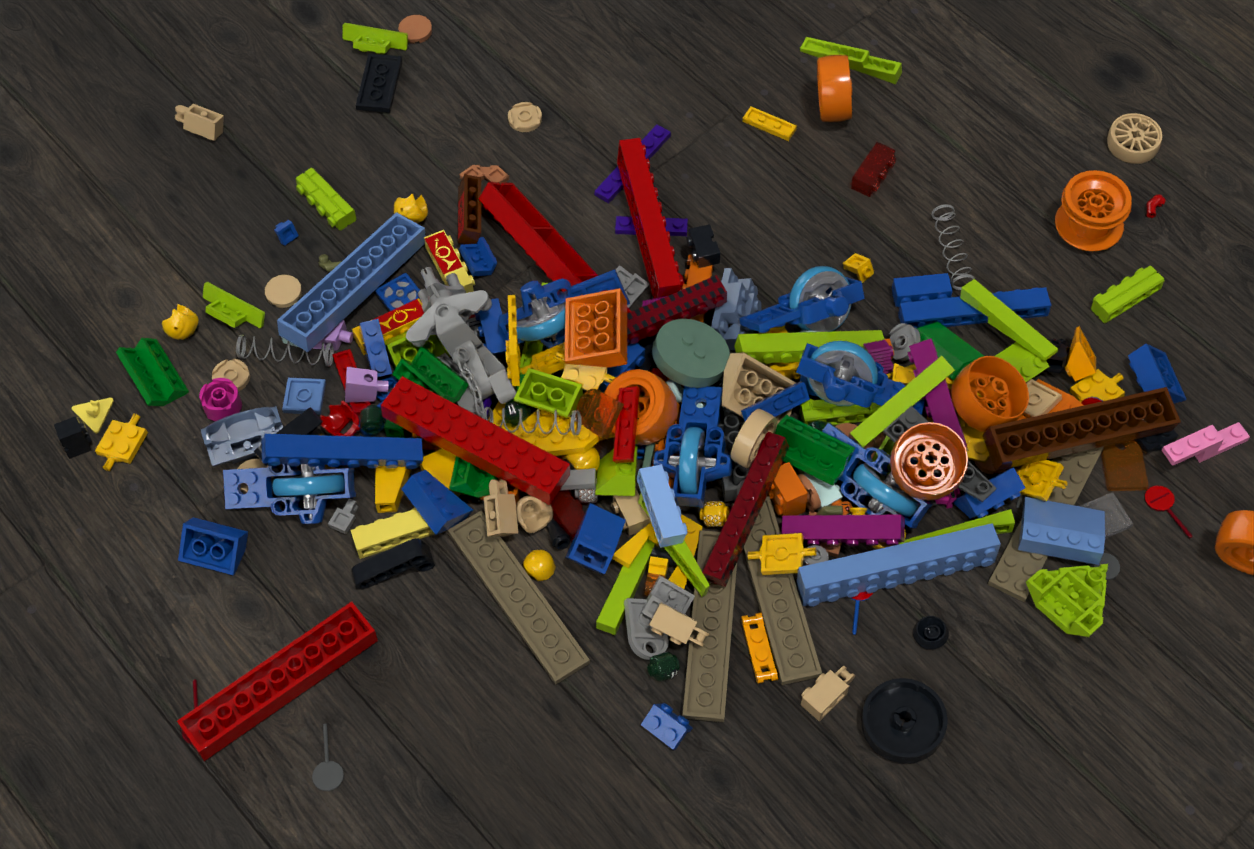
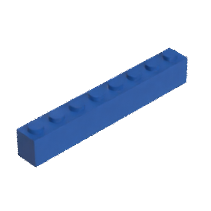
[898,287,1051,329]
[261,434,423,469]

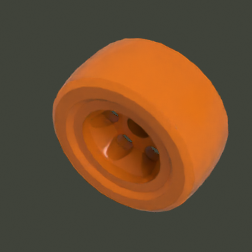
[817,55,852,122]
[951,356,1029,432]
[600,369,678,446]
[890,422,968,501]
[1215,510,1254,575]

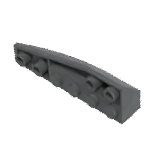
[883,406,997,502]

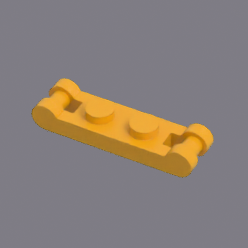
[741,613,778,684]

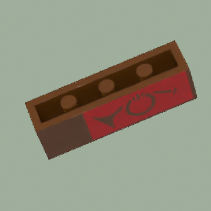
[458,174,481,244]

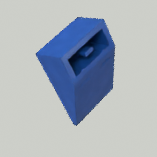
[565,503,626,574]

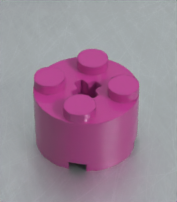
[199,378,242,421]

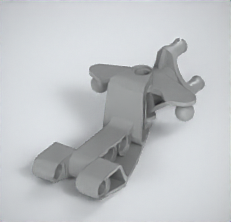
[406,267,517,417]

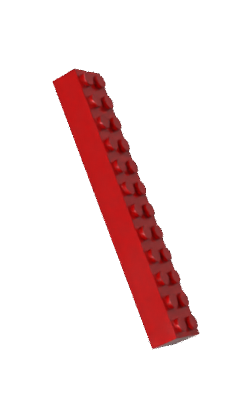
[479,182,632,313]

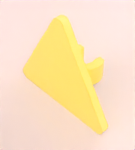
[72,398,114,434]

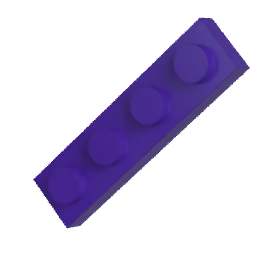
[615,216,688,236]

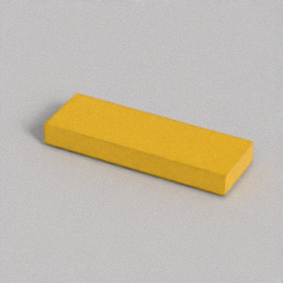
[742,106,797,141]

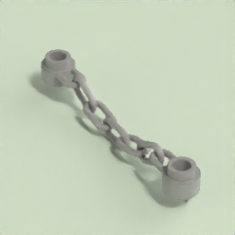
[452,347,484,417]

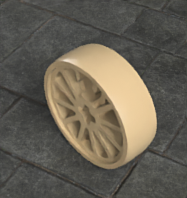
[1107,113,1162,164]
[731,409,777,469]

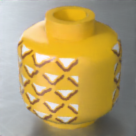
[700,501,730,527]

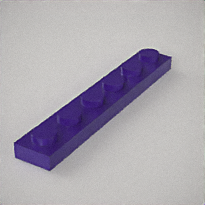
[594,124,671,204]

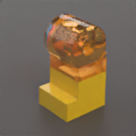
[645,556,668,595]

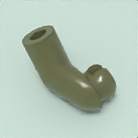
[318,254,342,272]
[817,506,843,515]

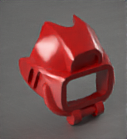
[320,400,360,436]

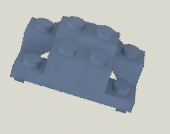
[711,268,761,350]
[201,406,283,467]

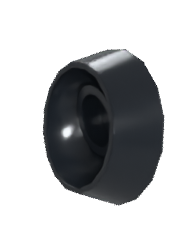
[913,616,949,649]

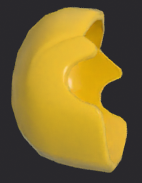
[523,550,556,581]

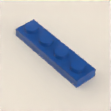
[741,382,810,421]

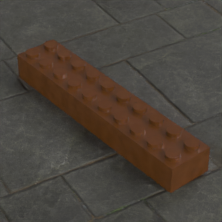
[982,387,1181,471]

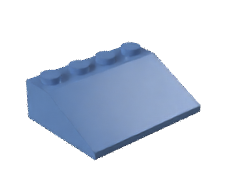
[1018,497,1105,565]

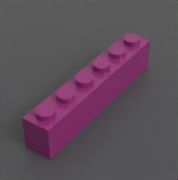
[907,338,969,451]
[782,515,905,546]

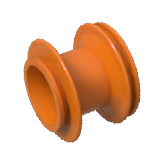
[1055,170,1132,251]

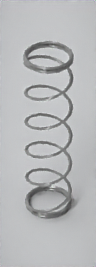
[931,204,975,290]
[236,335,334,367]
[482,407,582,436]

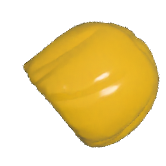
[394,194,428,224]
[162,304,199,340]
[561,447,600,472]

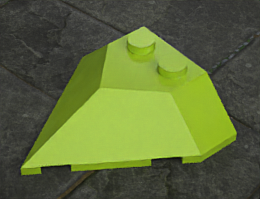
[1026,564,1108,637]

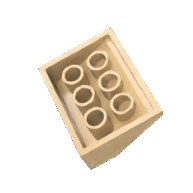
[722,352,796,433]

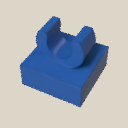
[274,220,299,246]

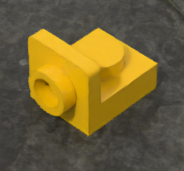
[842,253,874,283]

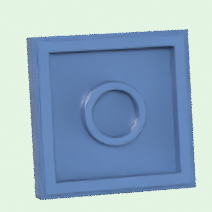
[282,378,326,415]

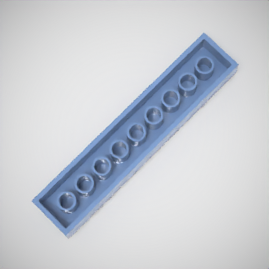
[277,212,425,352]
[796,523,1001,606]

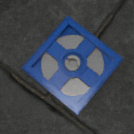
[375,273,421,311]

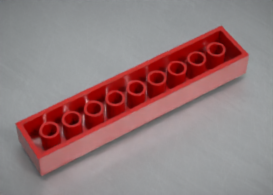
[617,138,683,299]
[381,376,570,505]
[177,602,378,761]

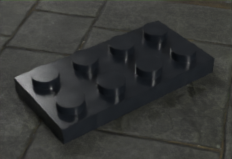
[355,54,402,113]

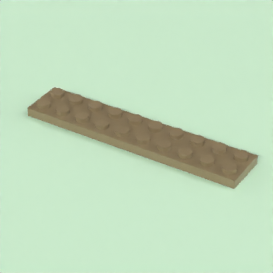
[988,447,1104,602]
[731,496,822,685]
[448,511,590,685]
[683,530,737,722]

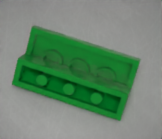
[917,322,984,380]
[116,338,189,406]
[392,347,469,403]
[775,415,855,486]
[449,456,498,498]

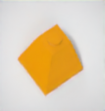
[1065,326,1096,381]

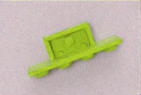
[343,23,408,54]
[203,282,265,328]

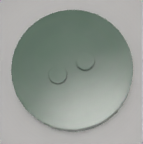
[652,319,730,388]

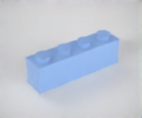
[636,464,687,548]

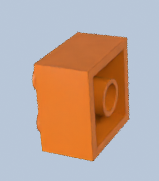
[767,462,808,516]

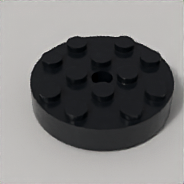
[861,678,948,764]

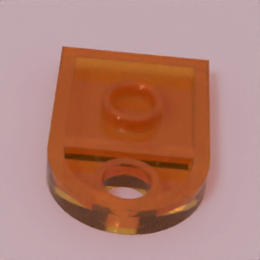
[576,389,624,440]
[1102,440,1149,491]

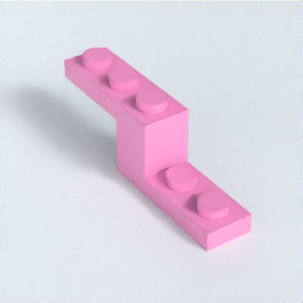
[1161,422,1250,466]

